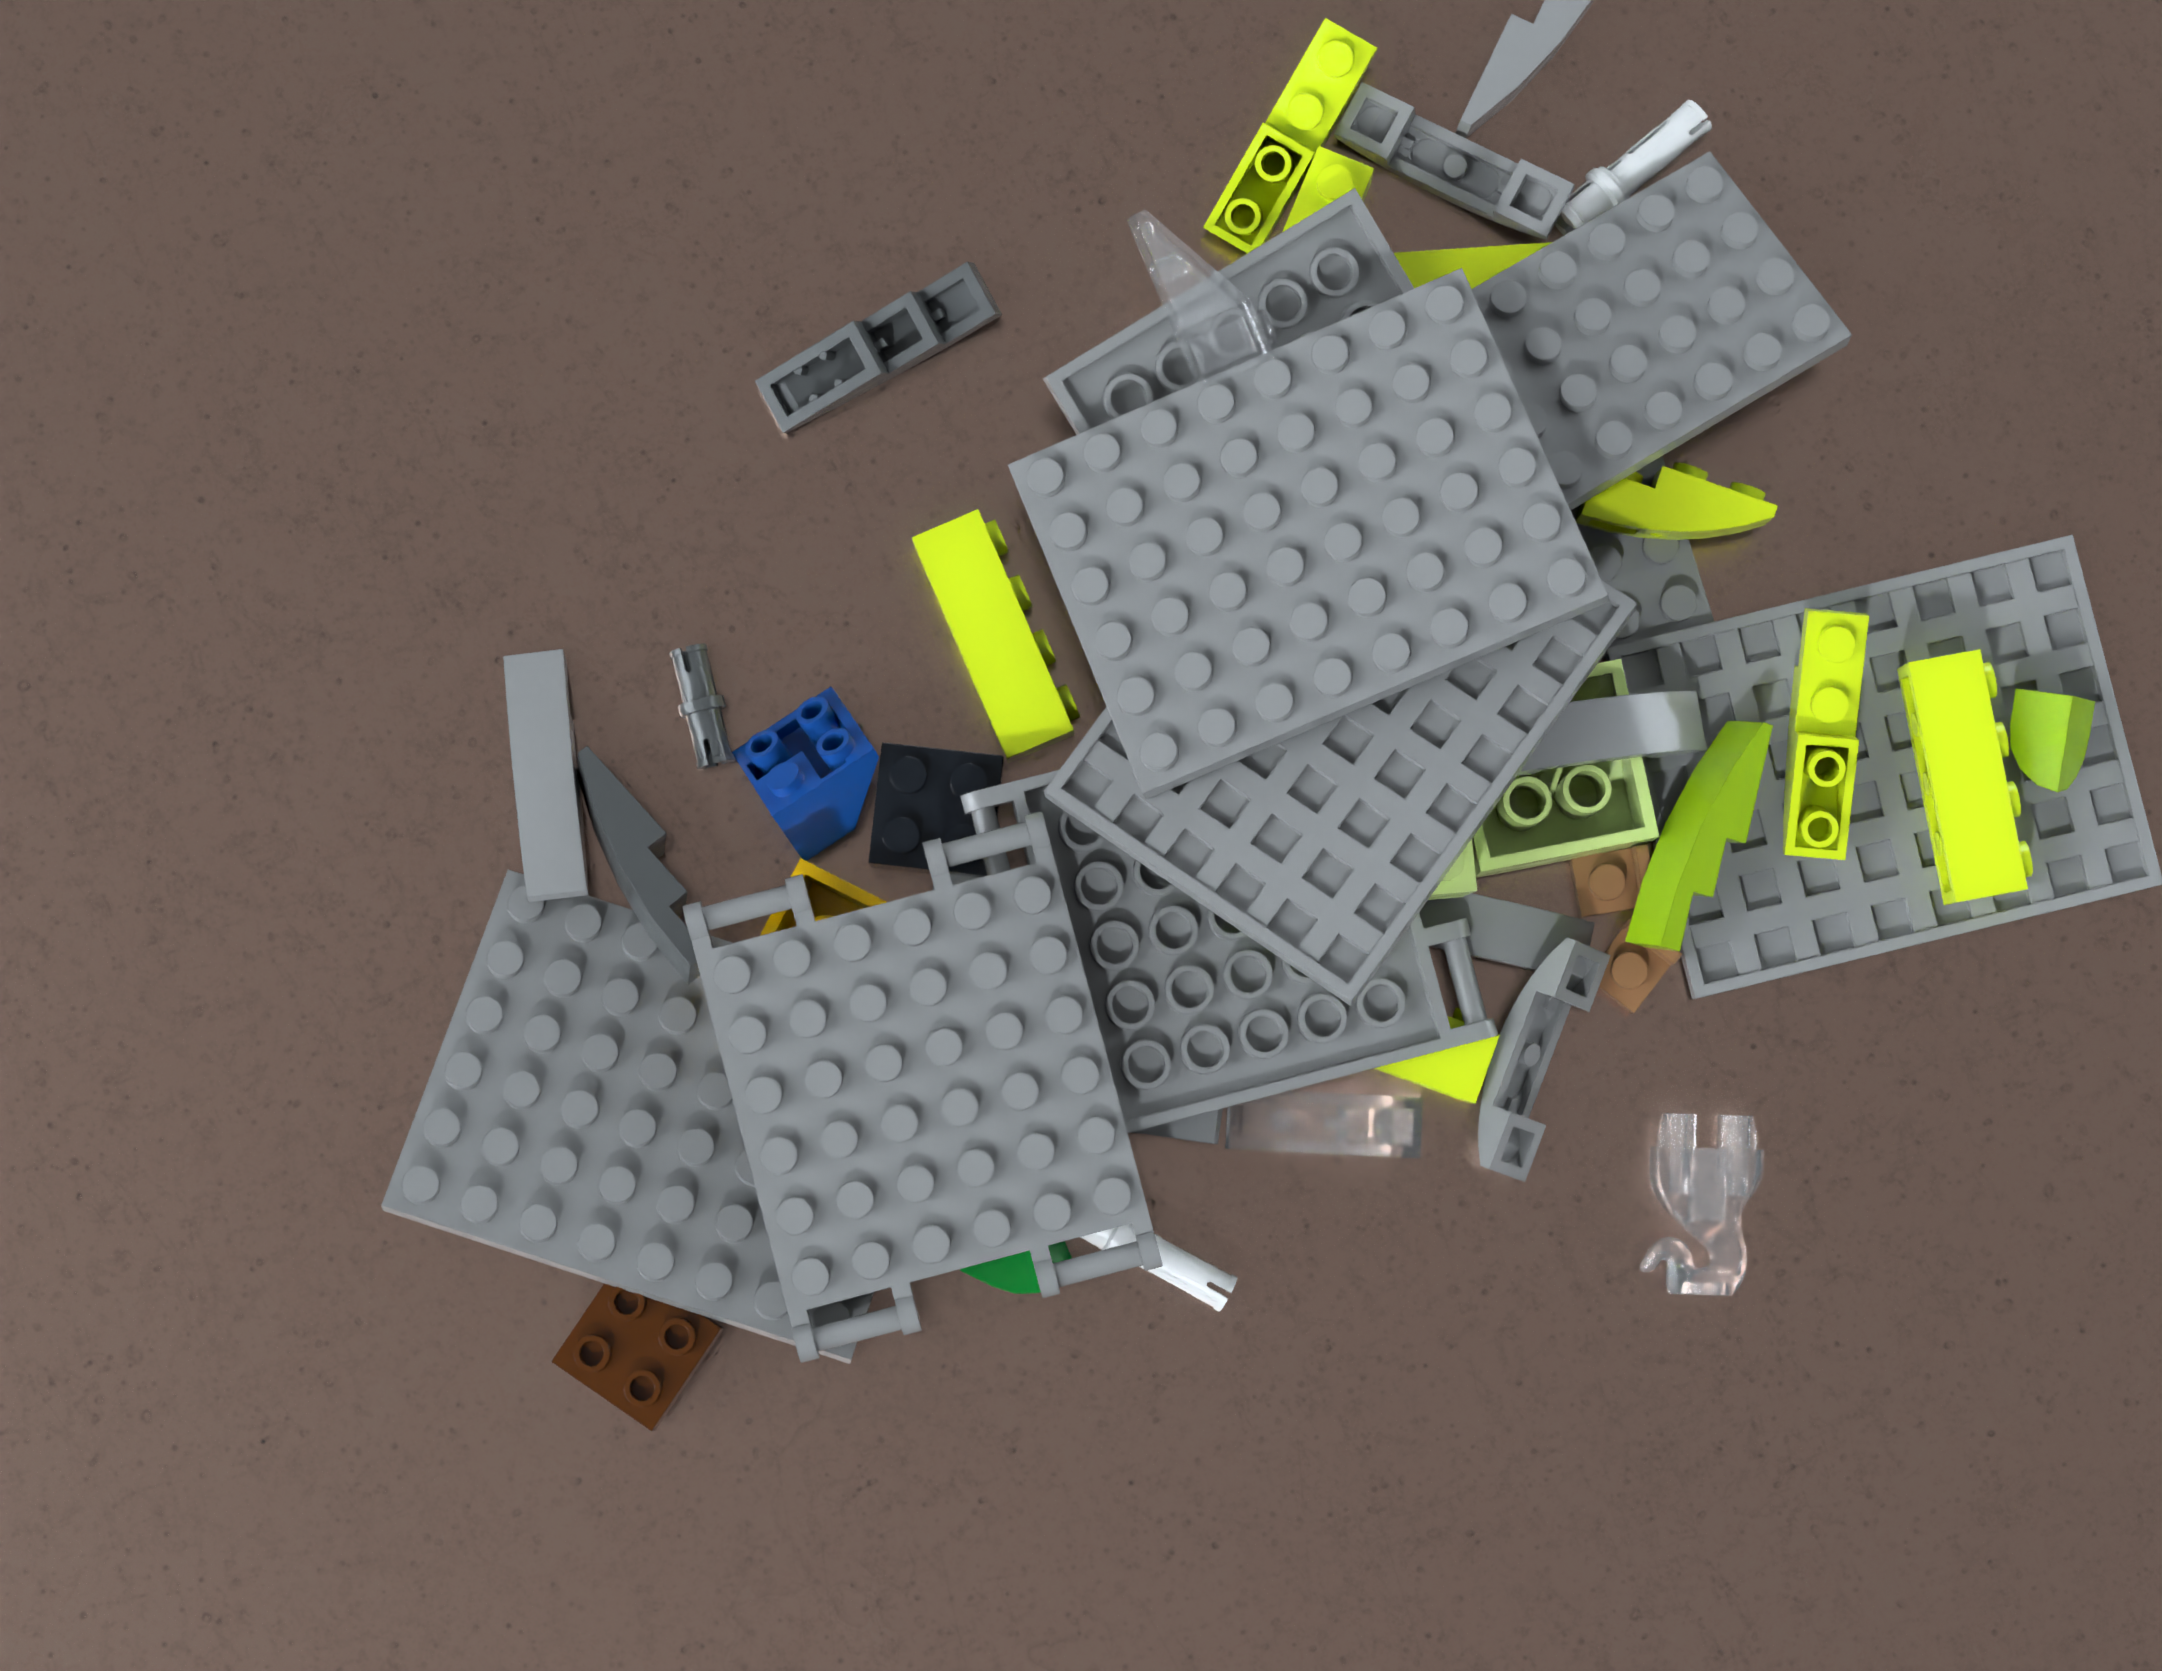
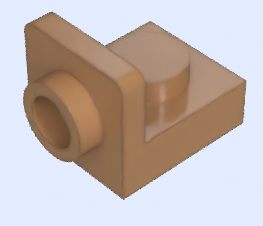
[1569,844,1652,918]
[1598,918,1682,1014]

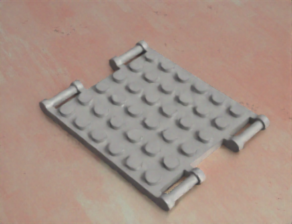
[960,770,1498,1133]
[682,811,1163,1363]

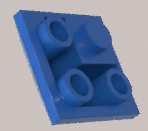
[732,686,879,861]

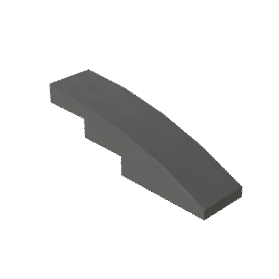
[755,262,1002,433]
[577,746,700,985]

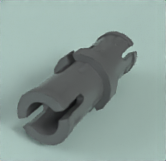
[669,643,735,769]

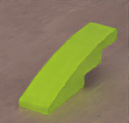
[1625,721,1773,952]

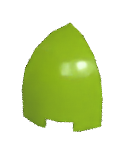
[2010,688,2095,792]

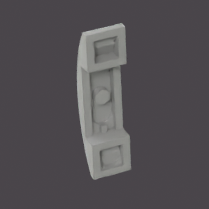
[1334,82,1575,240]
[1517,691,1707,776]
[1419,893,1595,972]
[1478,937,1611,1182]

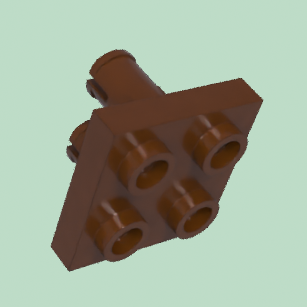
[551,1283,724,1431]

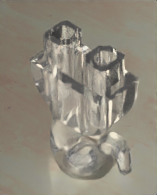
[1639,1113,1764,1296]

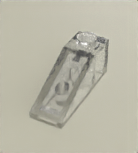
[1127,209,1277,387]
[1225,1091,1423,1158]

